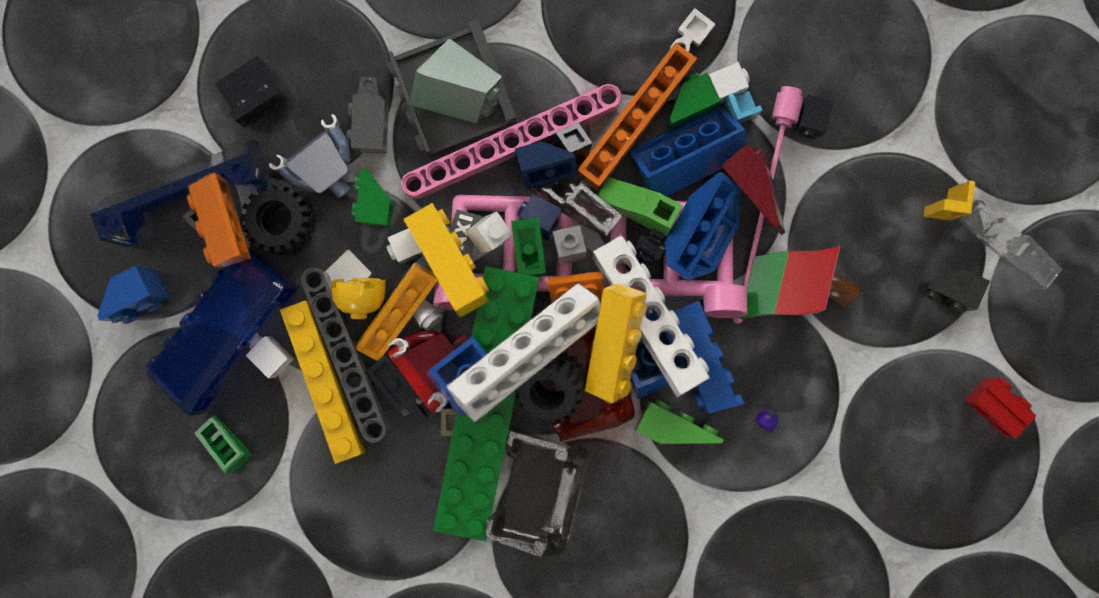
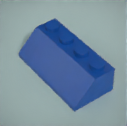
[628,105,749,197]

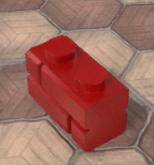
[966,377,1036,439]

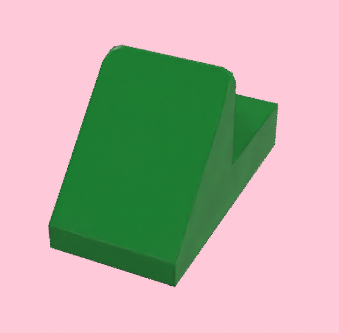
[511,218,546,275]

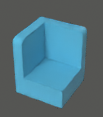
[723,91,763,124]

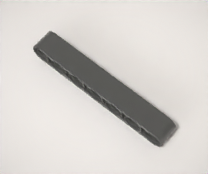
[301,268,390,443]

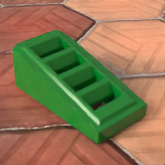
[195,415,253,474]

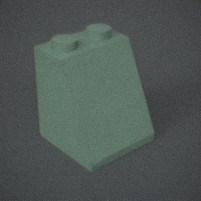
[409,38,502,124]

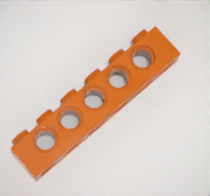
[577,42,697,191]

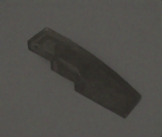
[518,175,623,237]

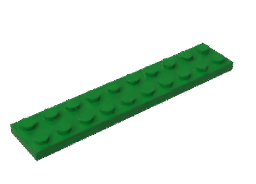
[433,266,540,542]

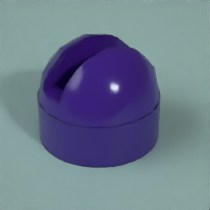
[754,409,778,433]

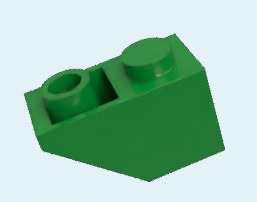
[352,168,394,228]

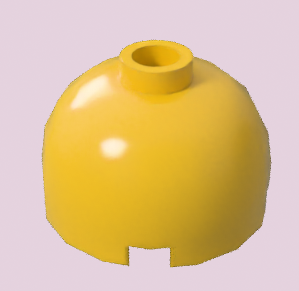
[331,278,386,319]

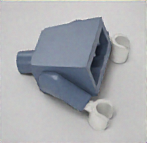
[269,114,351,198]

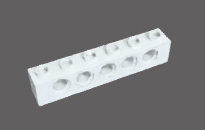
[592,235,710,397]
[447,283,601,422]

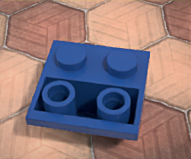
[97,266,170,324]

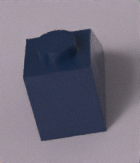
[515,141,578,189]

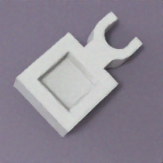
[670,8,715,52]

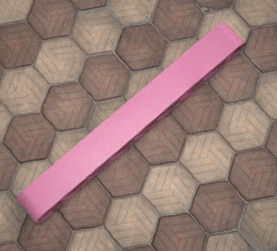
[401,84,621,200]

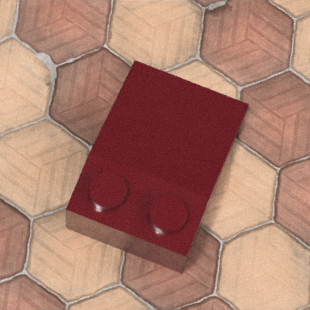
[722,144,785,236]

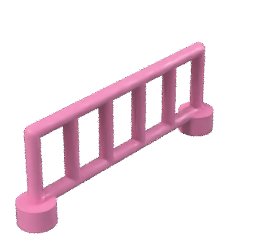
[433,195,747,318]

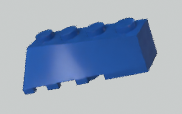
[673,301,744,414]

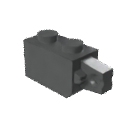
[347,77,389,154]

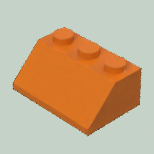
[187,173,251,268]

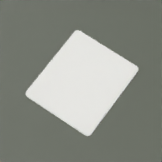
[325,250,371,283]

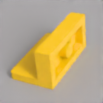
[924,181,975,221]

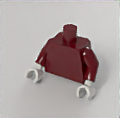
[388,330,469,412]

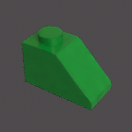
[667,73,720,129]

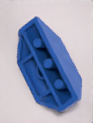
[665,172,740,280]

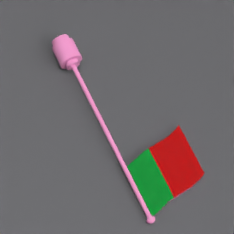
[732,86,840,324]

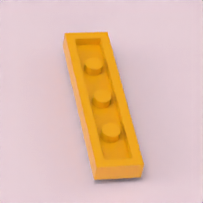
[356,262,438,361]

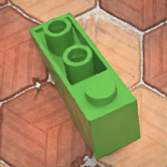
[595,177,683,238]
[634,399,724,444]

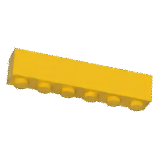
[280,300,367,464]

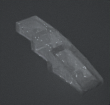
[959,200,1062,290]

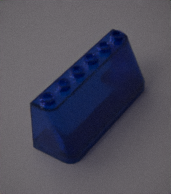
[146,248,300,416]

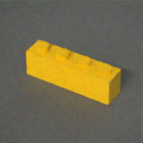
[404,203,489,318]
[585,283,647,403]

